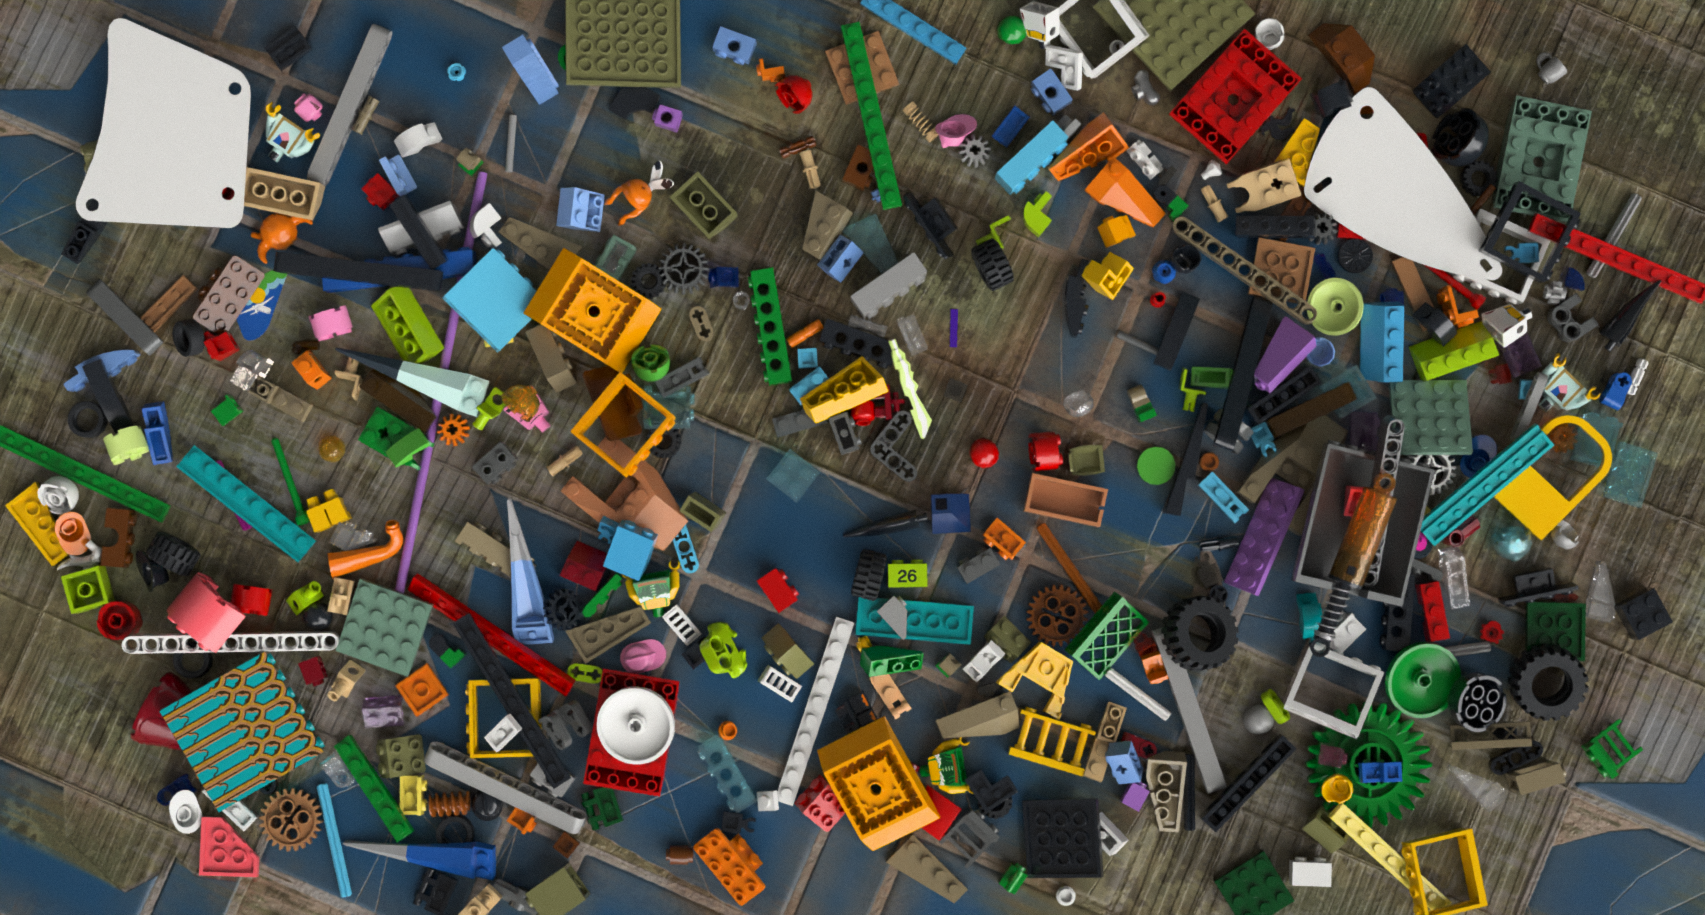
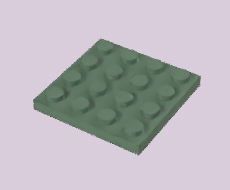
[1388,380,1473,455]
[336,578,434,677]

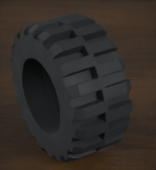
[1161,595,1239,671]
[1508,643,1589,721]

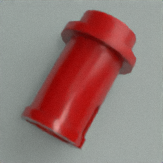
[1150,292,1166,308]

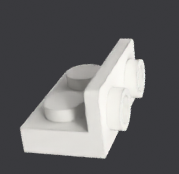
[1330,613,1366,652]

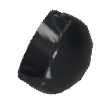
[1170,244,1202,274]
[302,602,333,631]

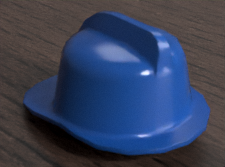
[1460,435,1497,478]

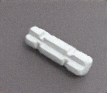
[1627,358,1649,395]

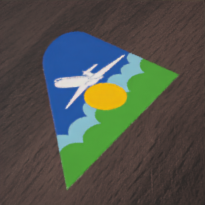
[236,270,287,341]

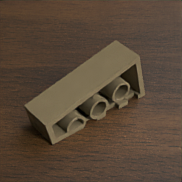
[455,521,537,577]

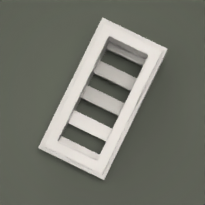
[662,604,702,646]
[758,665,802,702]

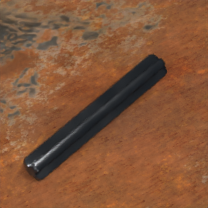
[1184,754,1195,831]

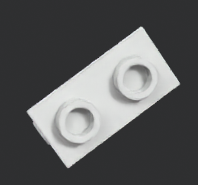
[1127,140,1163,180]

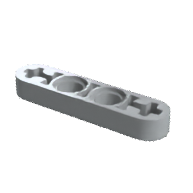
[1510,372,1548,442]

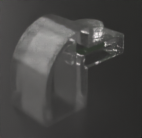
[230,350,274,391]

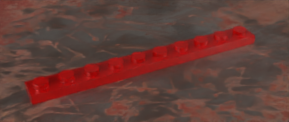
[1527,213,1705,304]
[408,573,576,696]

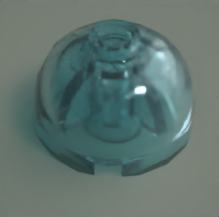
[1491,526,1532,561]

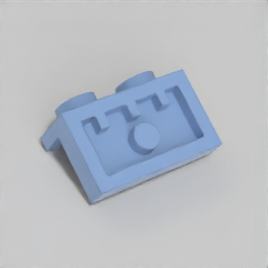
[379,155,417,196]

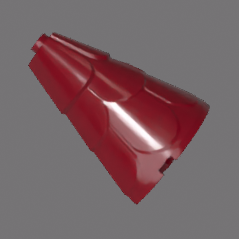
[131,672,192,750]

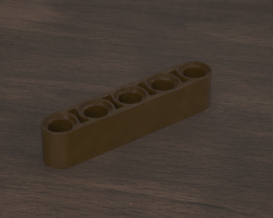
[1265,381,1358,438]

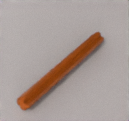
[1036,523,1102,613]

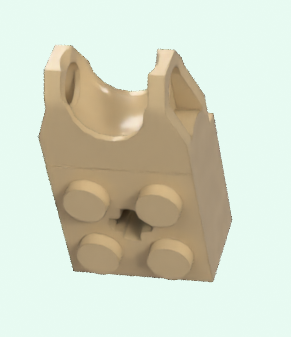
[1227,158,1301,213]

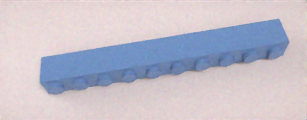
[502,35,559,105]

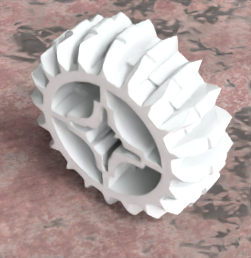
[1407,455,1457,495]

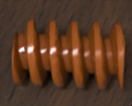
[428,790,470,817]

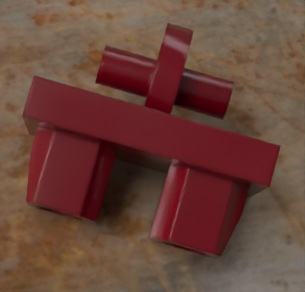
[874,384,905,420]

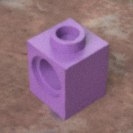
[652,105,683,132]
[1120,782,1150,812]

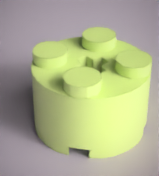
[103,426,149,465]

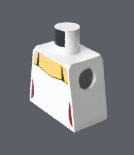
[1020,1,1060,49]
[1482,304,1532,347]

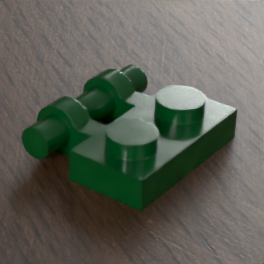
[581,787,624,831]

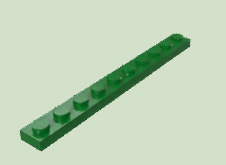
[841,22,902,210]
[0,424,171,523]

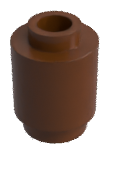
[666,845,693,865]

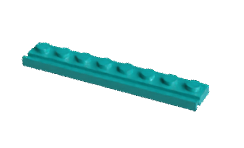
[1421,423,1554,546]
[176,445,316,563]

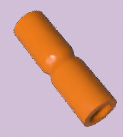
[786,319,824,348]

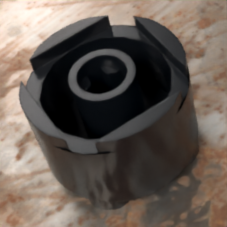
[1309,80,1354,119]

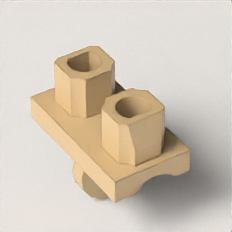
[328,577,355,615]

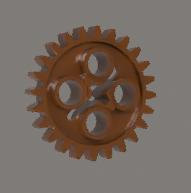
[1026,584,1089,647]

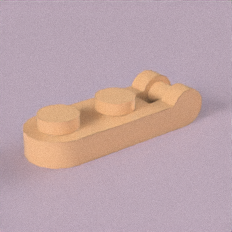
[870,674,911,719]

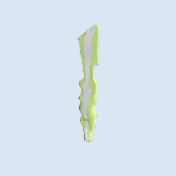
[888,338,932,439]

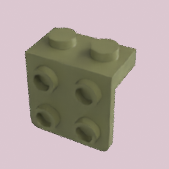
[376,734,426,778]

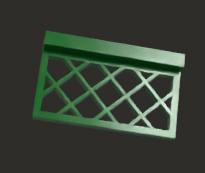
[1064,591,1149,680]

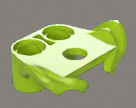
[700,622,747,678]

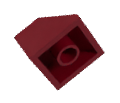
[560,541,608,591]

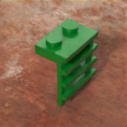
[1581,719,1643,779]

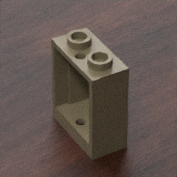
[1505,760,1566,795]

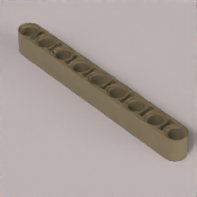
[1173,217,1317,325]

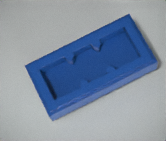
[992,106,1030,148]

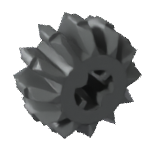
[1309,213,1337,245]

